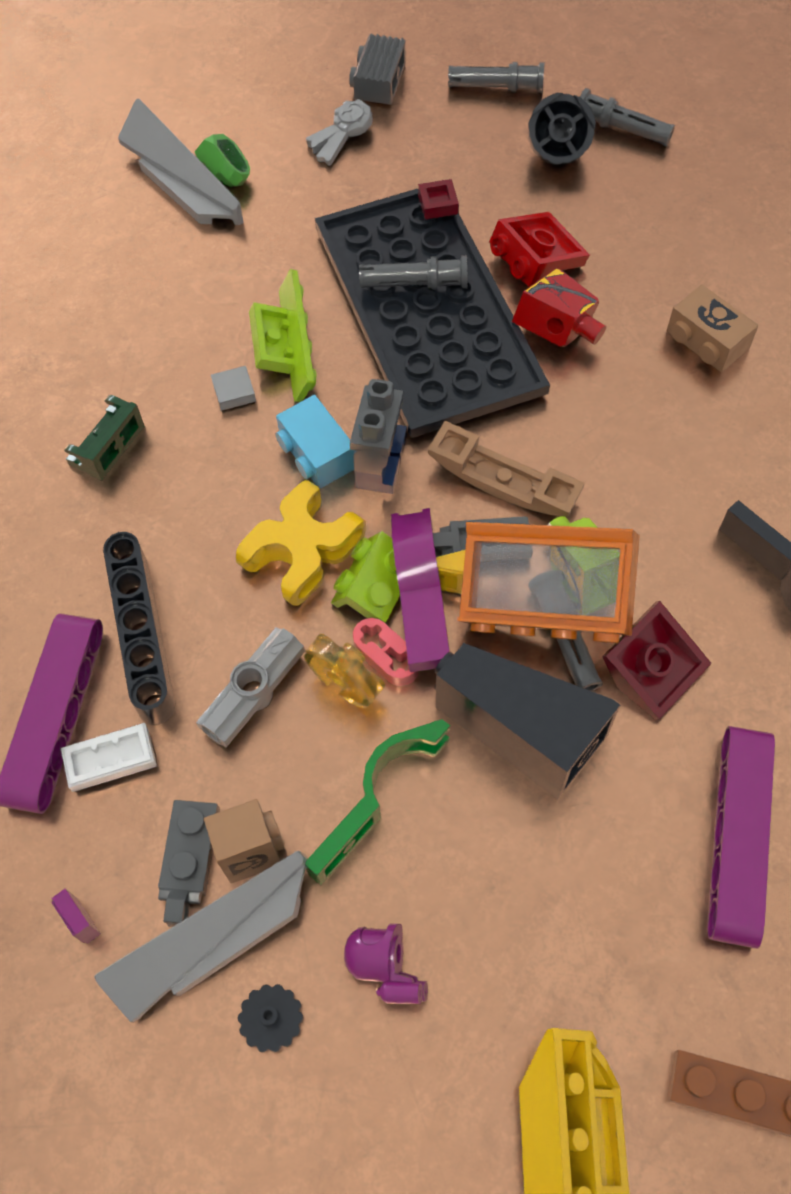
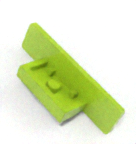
[249,269,317,402]

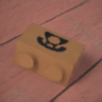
[666,284,759,373]
[204,799,285,884]

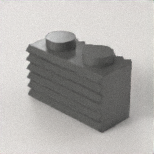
[349,33,406,105]

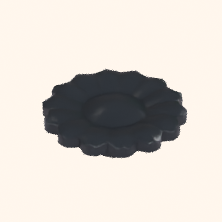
[238,984,304,1053]

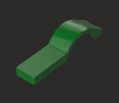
[305,719,451,885]

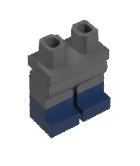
[350,379,407,494]

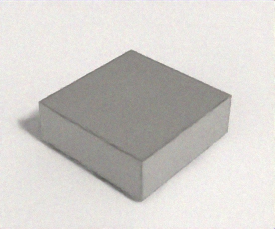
[211,366,256,411]

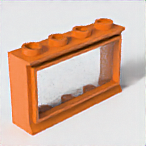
[457,522,640,643]

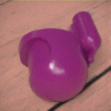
[344,923,428,1004]

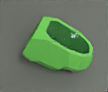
[195,134,250,187]

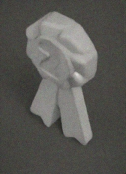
[306,99,373,166]

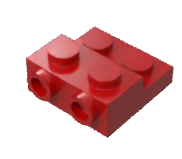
[489,212,590,287]

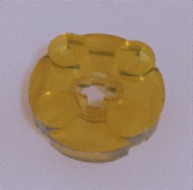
[304,633,386,708]

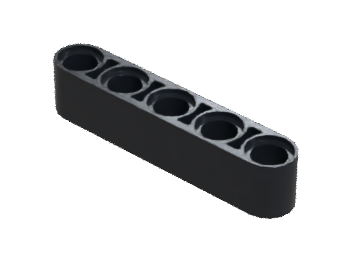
[103,532,175,725]

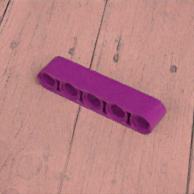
[0,613,103,814]
[708,726,775,949]

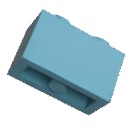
[275,394,355,489]

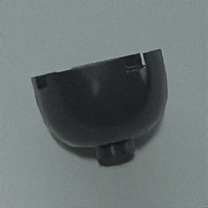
[528,93,595,165]

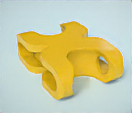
[236,480,366,606]

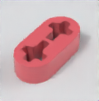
[353,618,419,686]

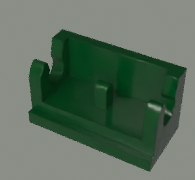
[64,395,145,481]

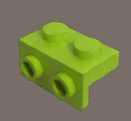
[331,531,400,623]

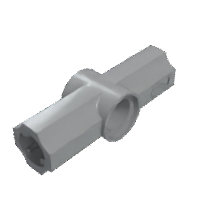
[196,627,305,747]

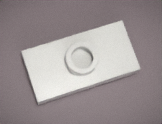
[61,723,157,792]

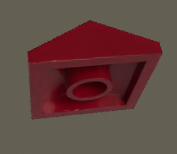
[602,601,712,720]

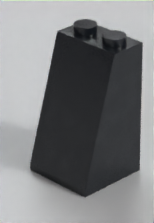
[434,643,620,800]

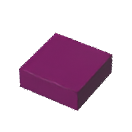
[51,888,101,944]

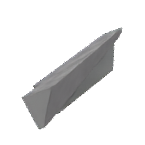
[118,98,244,225]
[94,851,308,1022]

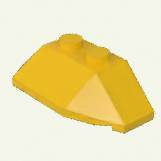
[519,1028,630,1194]

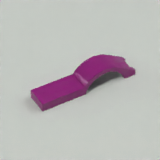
[391,508,450,672]

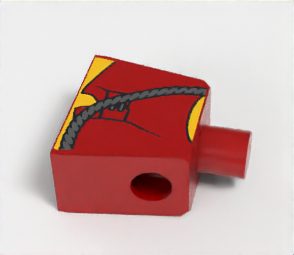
[512,268,606,347]

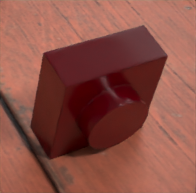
[418,179,459,219]

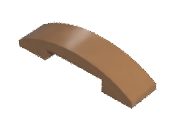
[428,421,585,517]

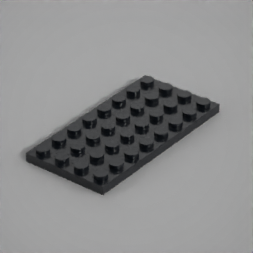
[315,188,550,438]

